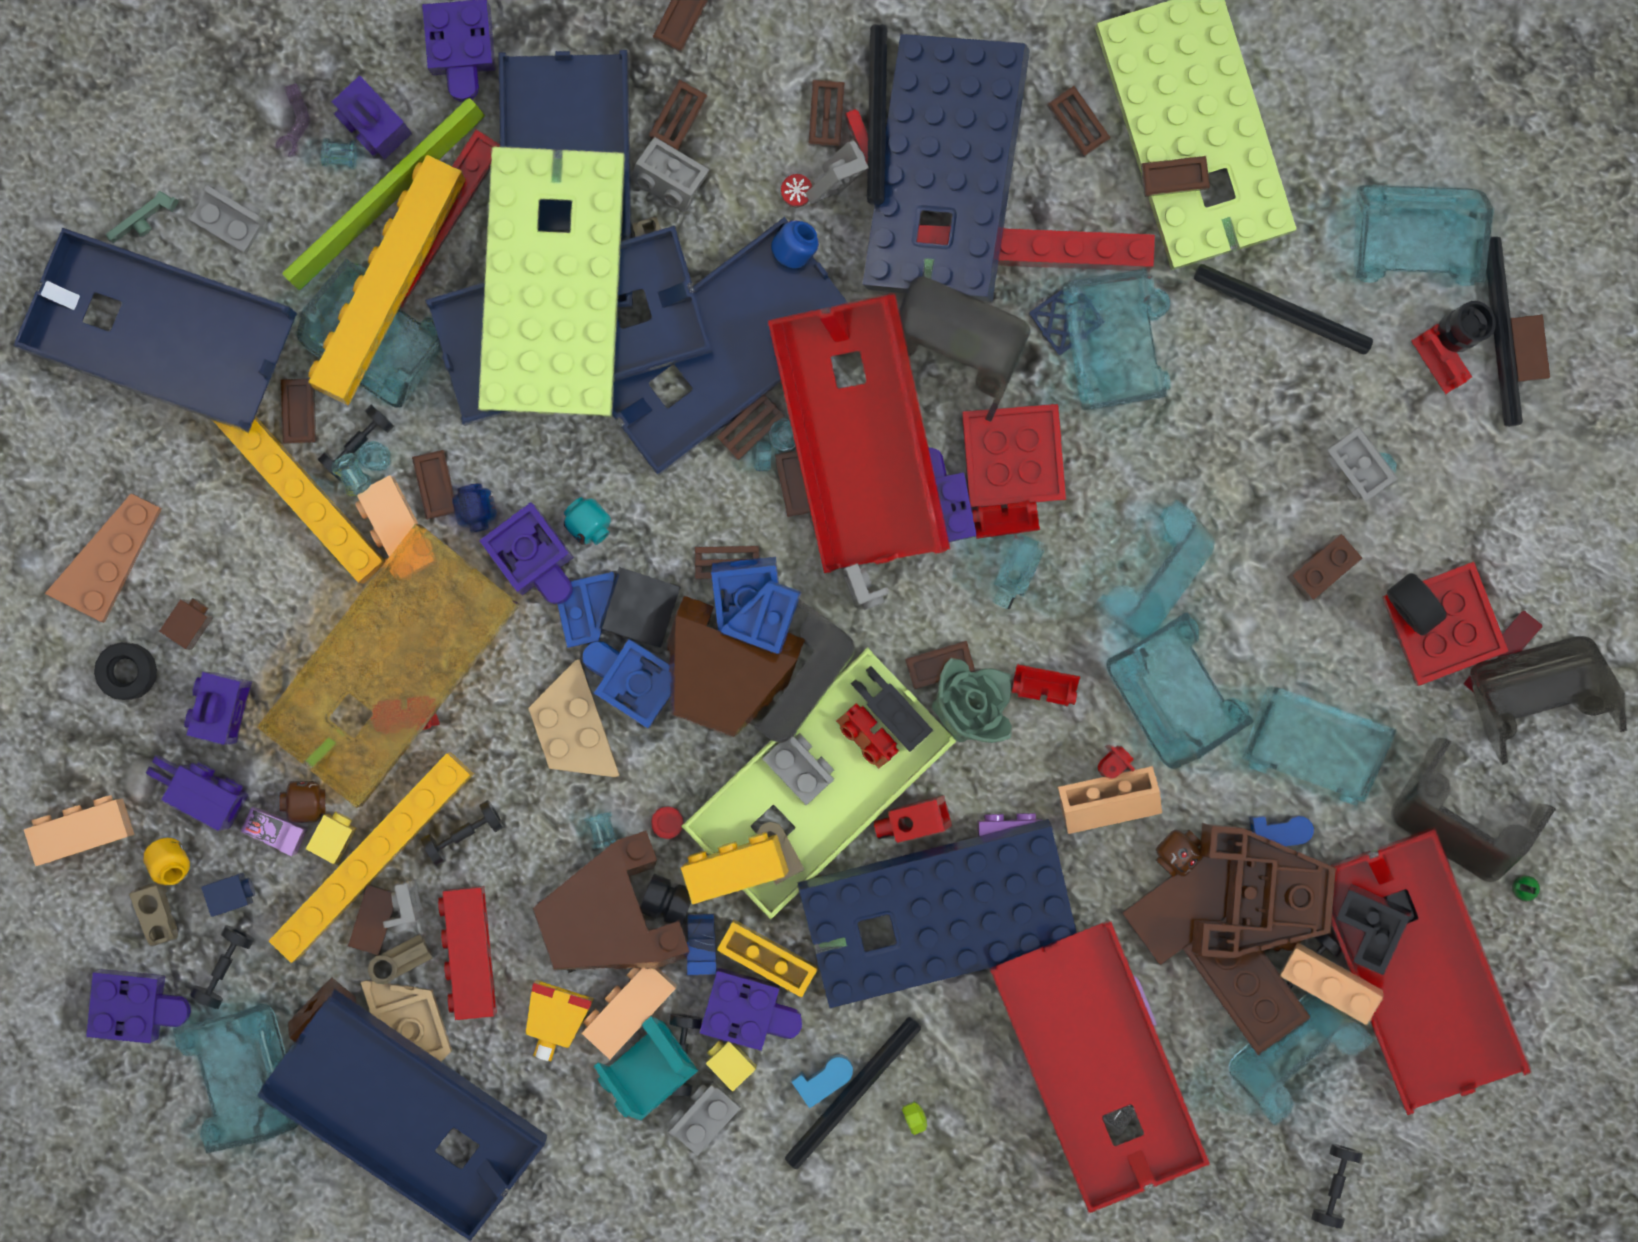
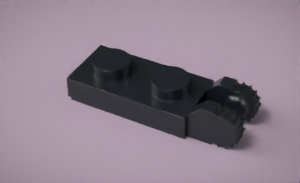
[851,666,934,752]

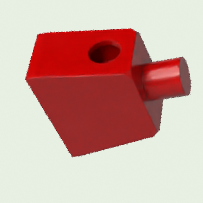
[874,795,952,843]

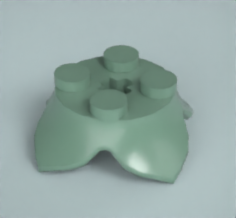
[932,658,1012,743]

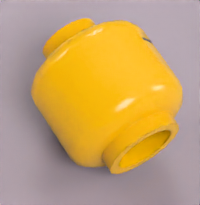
[143,837,190,885]

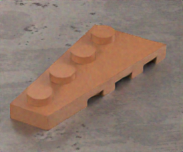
[45,494,162,623]

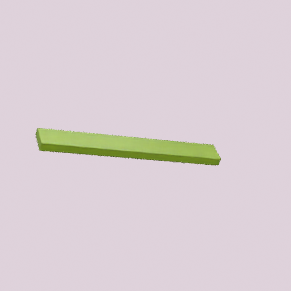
[282,98,485,291]

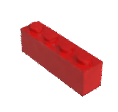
[438,886,497,1020]

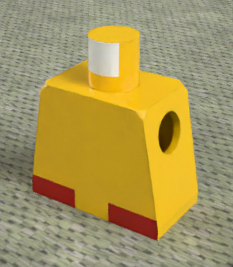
[526,980,594,1061]

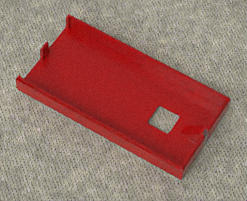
[768,293,950,573]
[1330,827,1531,1115]
[989,920,1210,1214]

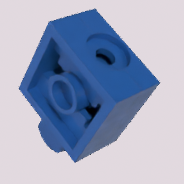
[711,557,779,631]
[583,639,672,728]

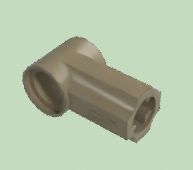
[368,934,433,984]

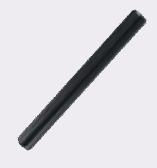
[867,24,888,205]
[1483,236,1523,427]
[1194,264,1373,355]
[785,1017,921,1169]

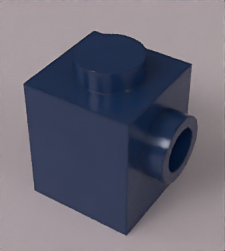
[201,872,255,917]

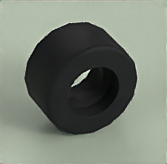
[1387,573,1447,636]
[94,642,157,700]

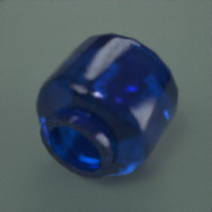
[452,483,497,533]

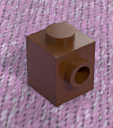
[159,598,213,650]

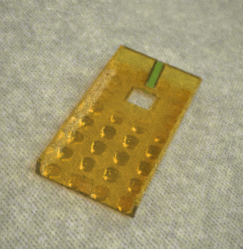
[257,524,521,808]

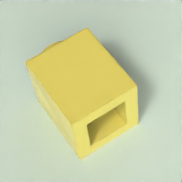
[306,812,357,864]
[706,1039,757,1092]

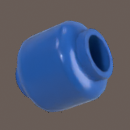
[771,220,819,269]

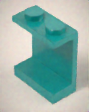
[594,1016,698,1121]

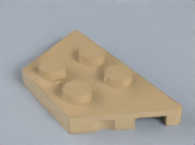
[529,659,620,777]
[361,980,452,1061]

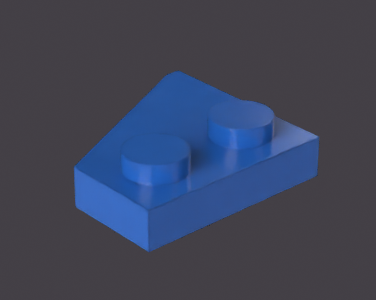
[557,572,615,648]
[720,581,801,654]

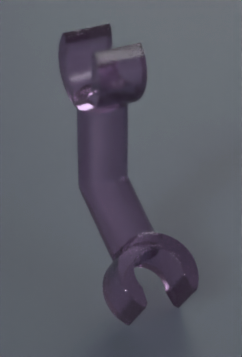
[276,83,311,158]

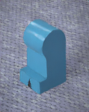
[791,1054,853,1109]

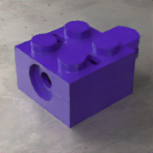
[422,0,496,102]
[331,75,413,159]
[928,447,977,542]
[479,502,574,605]
[184,672,252,745]
[146,755,249,831]
[700,967,802,1051]
[86,969,191,1044]

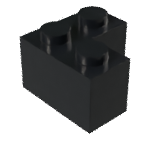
[1336,884,1411,975]

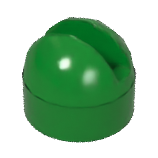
[1512,875,1540,901]

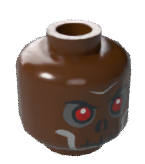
[280,781,326,823]
[1156,829,1203,877]

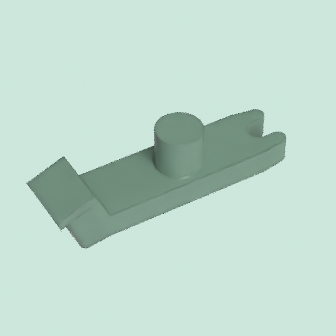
[106,191,179,243]

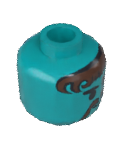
[564,497,611,545]

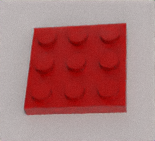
[962,404,1066,508]
[1382,562,1509,686]

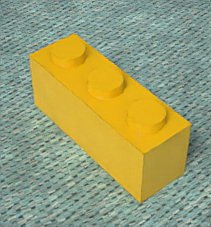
[680,832,789,905]
[717,919,817,998]

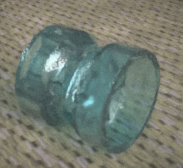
[769,419,796,453]

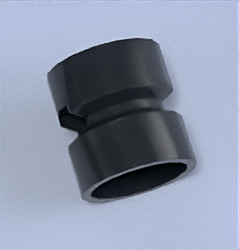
[1438,301,1496,352]
[640,874,691,927]

